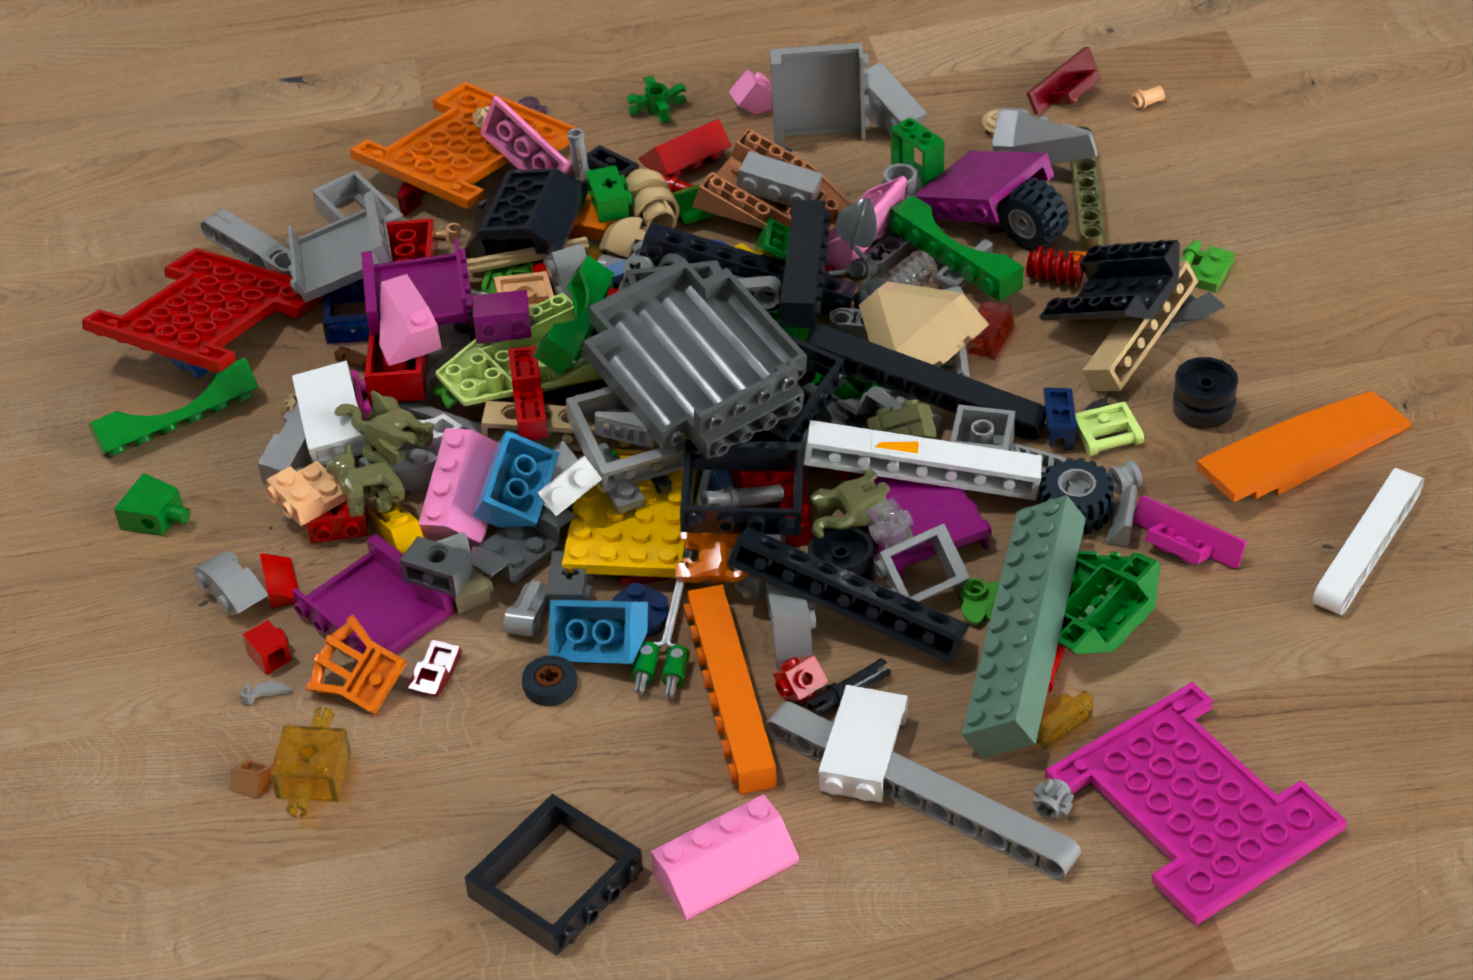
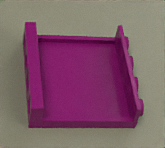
[914,151,1055,223]
[361,238,473,335]
[856,476,992,580]
[292,534,455,663]

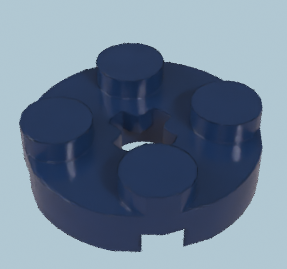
[612,583,669,637]

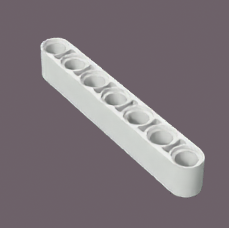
[1312,468,1424,615]

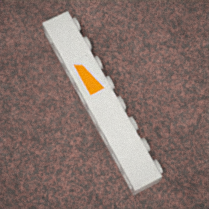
[804,420,1041,500]

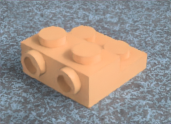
[494,271,554,307]
[265,461,348,526]

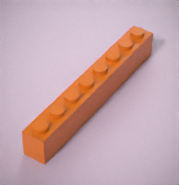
[683,584,777,794]

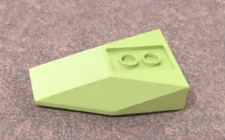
[435,293,603,406]

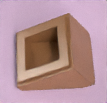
[229,759,275,798]

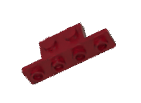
[1027,47,1101,114]

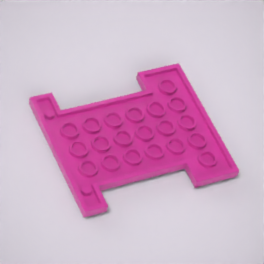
[1045,682,1347,926]

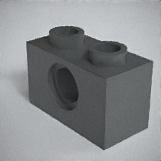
[400,536,473,597]

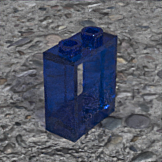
[322,279,369,344]

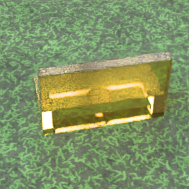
[1036,690,1093,750]

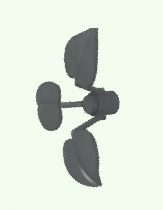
[825,198,887,309]

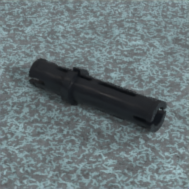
[805,658,891,716]

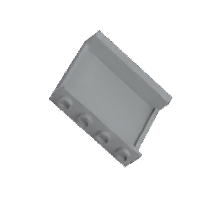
[770,43,870,146]
[286,190,393,303]

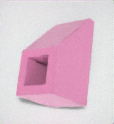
[729,70,773,115]

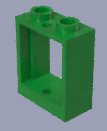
[890,117,945,188]

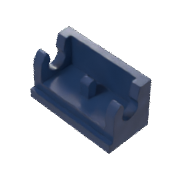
[1043,387,1077,450]

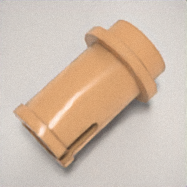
[1131,85,1165,109]

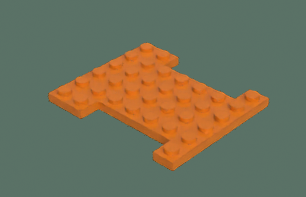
[350,82,580,209]

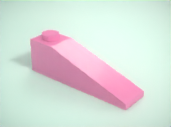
[379,274,442,366]

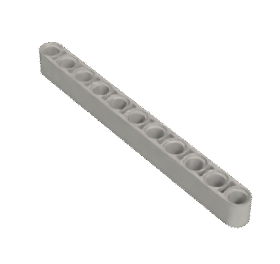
[764,701,1081,880]

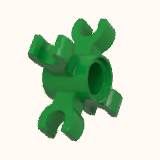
[626,75,687,123]

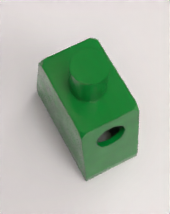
[114,473,190,535]

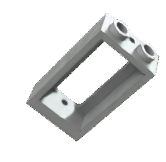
[312,170,404,224]

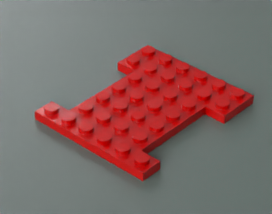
[82,248,328,373]

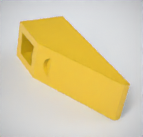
[367,501,424,555]

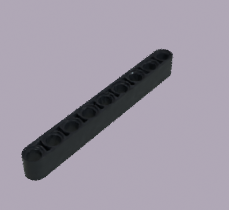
[806,324,1046,440]

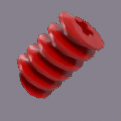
[1026,245,1084,288]

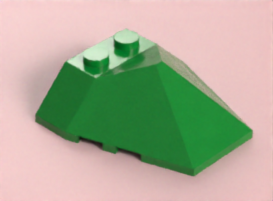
[1058,551,1161,654]

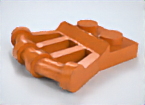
[305,614,407,715]

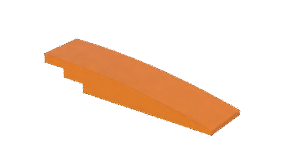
[1196,391,1411,503]

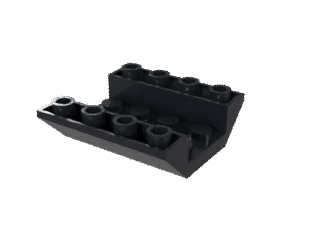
[464,168,588,258]
[1039,240,1180,324]

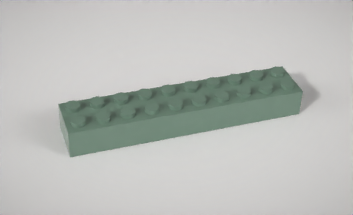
[962,495,1086,759]

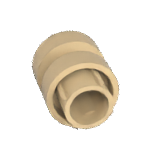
[625,168,680,229]

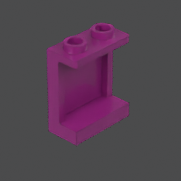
[472,290,532,343]

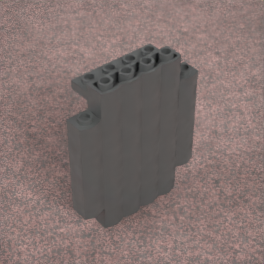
[584,258,807,459]

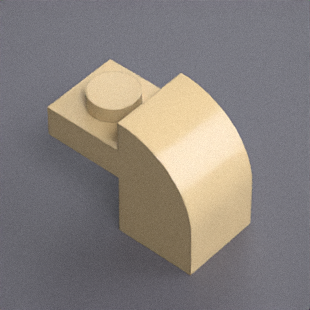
[598,217,648,259]

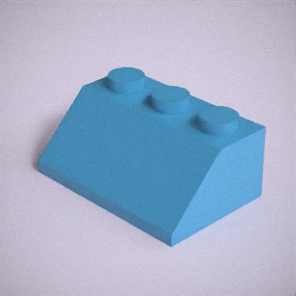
[472,430,559,528]
[549,600,648,664]

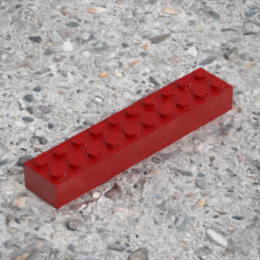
[364,218,438,404]

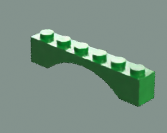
[890,195,1024,302]
[533,255,615,375]
[88,357,259,457]

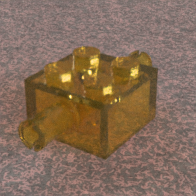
[270,707,351,818]

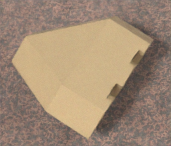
[859,281,989,367]

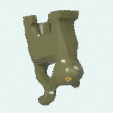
[334,390,434,465]
[326,442,405,517]
[810,468,899,538]

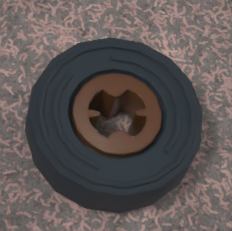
[522,655,577,706]

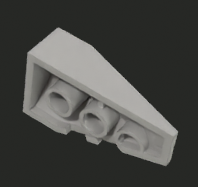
[992,108,1099,164]

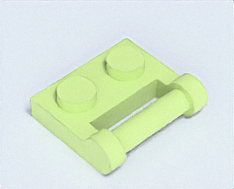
[1075,401,1144,457]

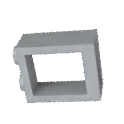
[874,523,970,602]

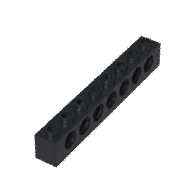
[639,222,857,316]
[727,526,970,664]

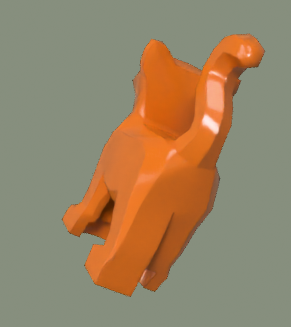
[675,531,763,584]

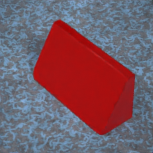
[259,553,298,609]

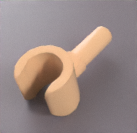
[436,223,461,244]

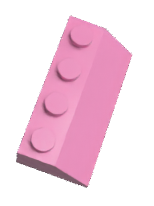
[480,96,573,178]
[826,176,907,270]
[419,428,498,546]
[651,794,799,920]

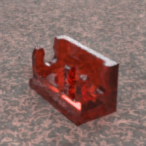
[969,302,1015,360]

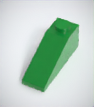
[754,217,790,261]

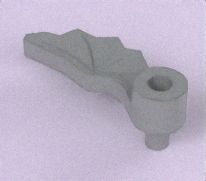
[240,680,292,705]

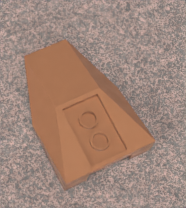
[692,128,853,233]

